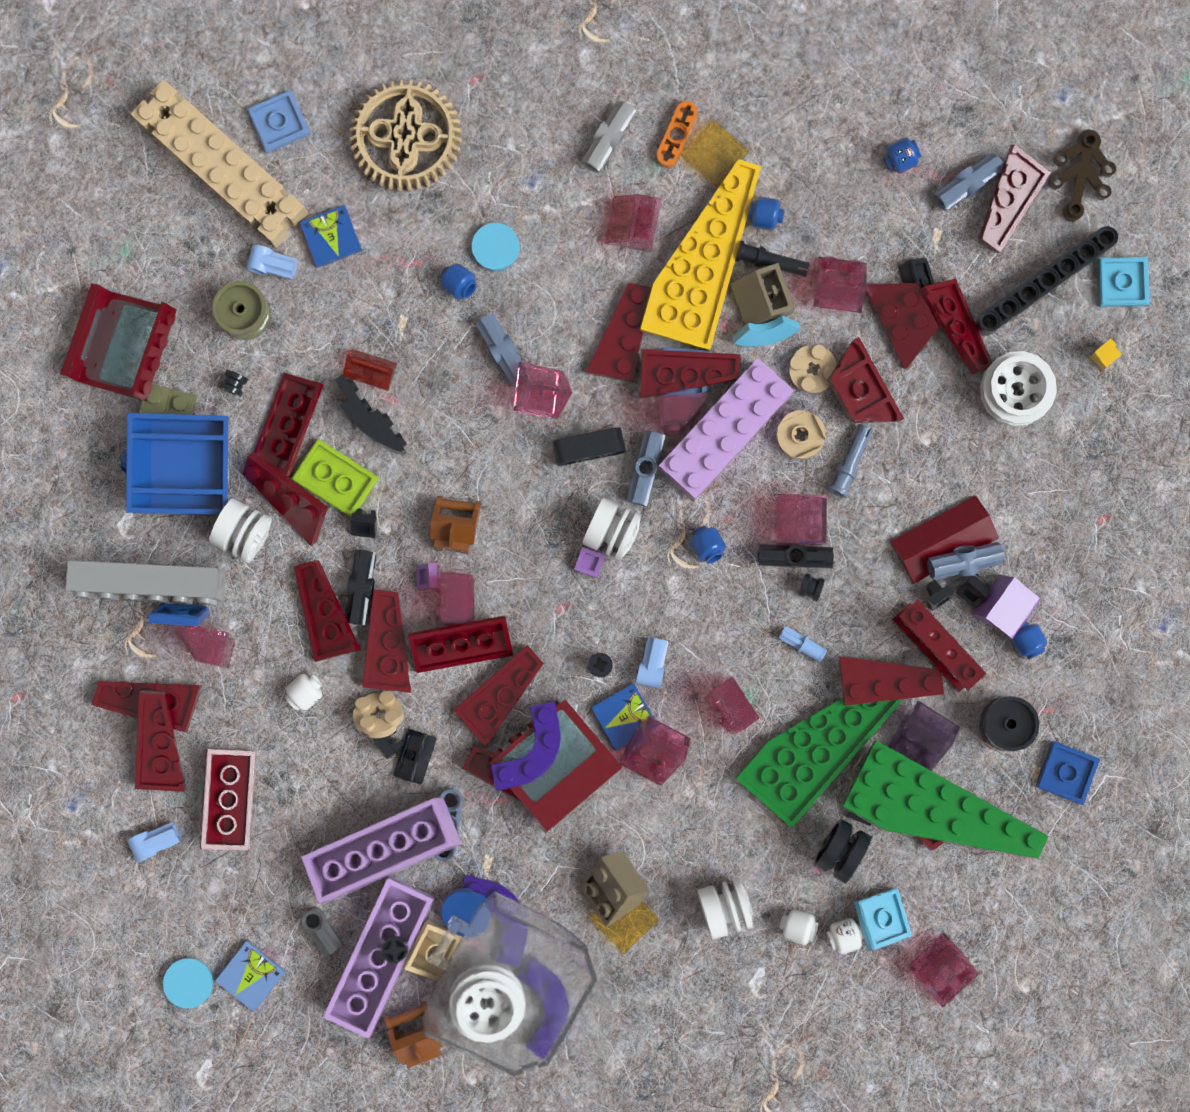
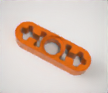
[657,101,698,169]

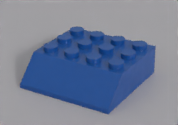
[126,413,229,516]

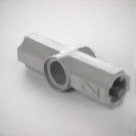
[582,101,636,173]

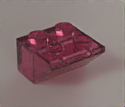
[605,194,661,252]
[813,256,867,313]
[775,494,827,546]
[436,572,474,625]
[177,626,235,668]
[706,677,760,735]
[619,716,690,786]
[907,933,979,1008]

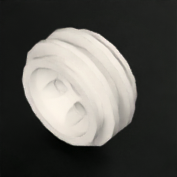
[980,351,1057,426]
[449,964,526,1043]

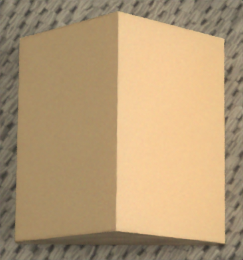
[402,919,462,982]

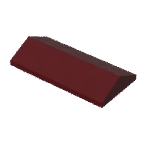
[254,373,324,476]
[890,496,999,584]
[407,615,513,673]
[199,749,256,850]

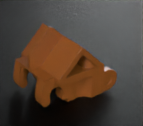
[430,495,481,555]
[384,1001,442,1069]

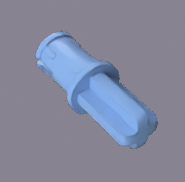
[779,626,827,663]

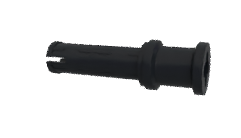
[735,240,810,277]

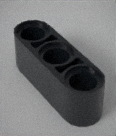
[552,427,626,466]

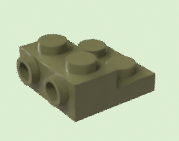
[134,384,197,415]

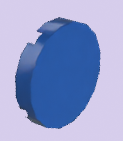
[441,888,492,937]

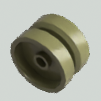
[212,281,271,340]

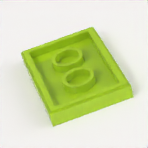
[291,438,379,517]

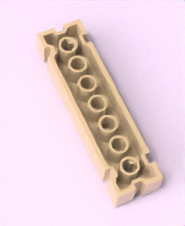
[131,79,309,248]

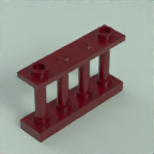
[891,599,987,692]

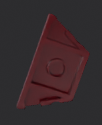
[864,283,940,369]
[827,337,904,423]

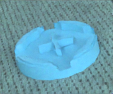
[472,223,520,272]
[163,957,214,1009]

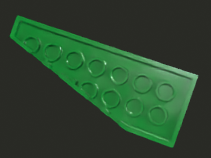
[735,663,905,828]
[841,740,1049,859]

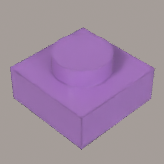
[574,547,606,578]
[416,563,439,590]

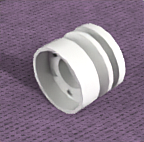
[209,498,272,563]
[582,498,642,561]
[697,877,753,940]

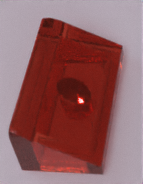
[343,349,397,391]

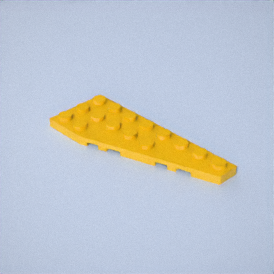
[639,159,761,351]

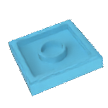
[1098,257,1150,307]
[854,888,912,951]

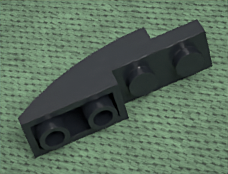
[335,375,407,455]

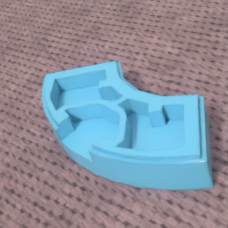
[732,316,801,347]

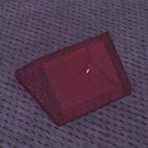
[513,362,573,419]

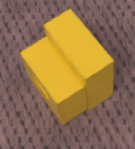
[1089,338,1122,371]

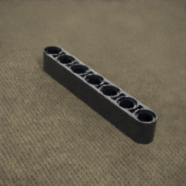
[976,226,1118,336]

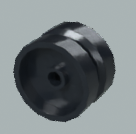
[979,696,1040,752]
[814,818,872,884]

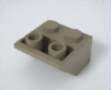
[731,263,795,325]
[580,851,650,927]

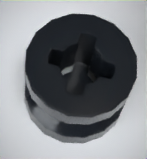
[219,369,249,397]
[798,573,825,602]
[588,653,613,678]
[382,936,409,963]

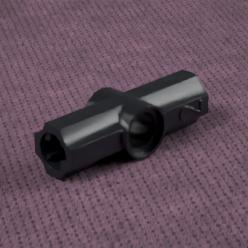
[758,544,834,569]
[345,549,377,626]

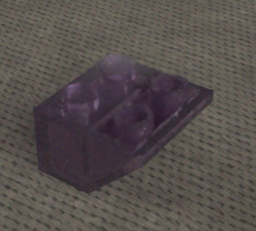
[887,701,960,771]

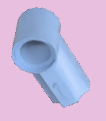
[246,245,298,280]
[636,637,669,689]
[127,822,181,863]

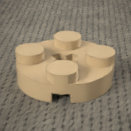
[788,345,837,394]
[776,410,826,460]
[353,691,403,738]

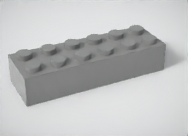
[66,561,226,606]

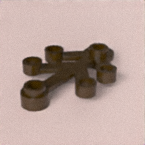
[1048,129,1116,222]

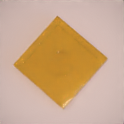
[681,119,749,188]
[590,901,660,954]

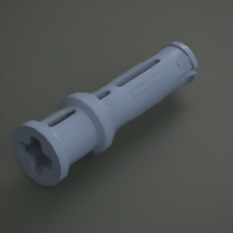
[827,424,873,498]

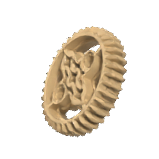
[349,79,462,192]

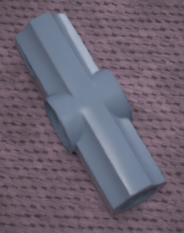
[934,152,1003,212]
[475,313,530,386]
[626,430,666,507]
[927,542,1005,580]

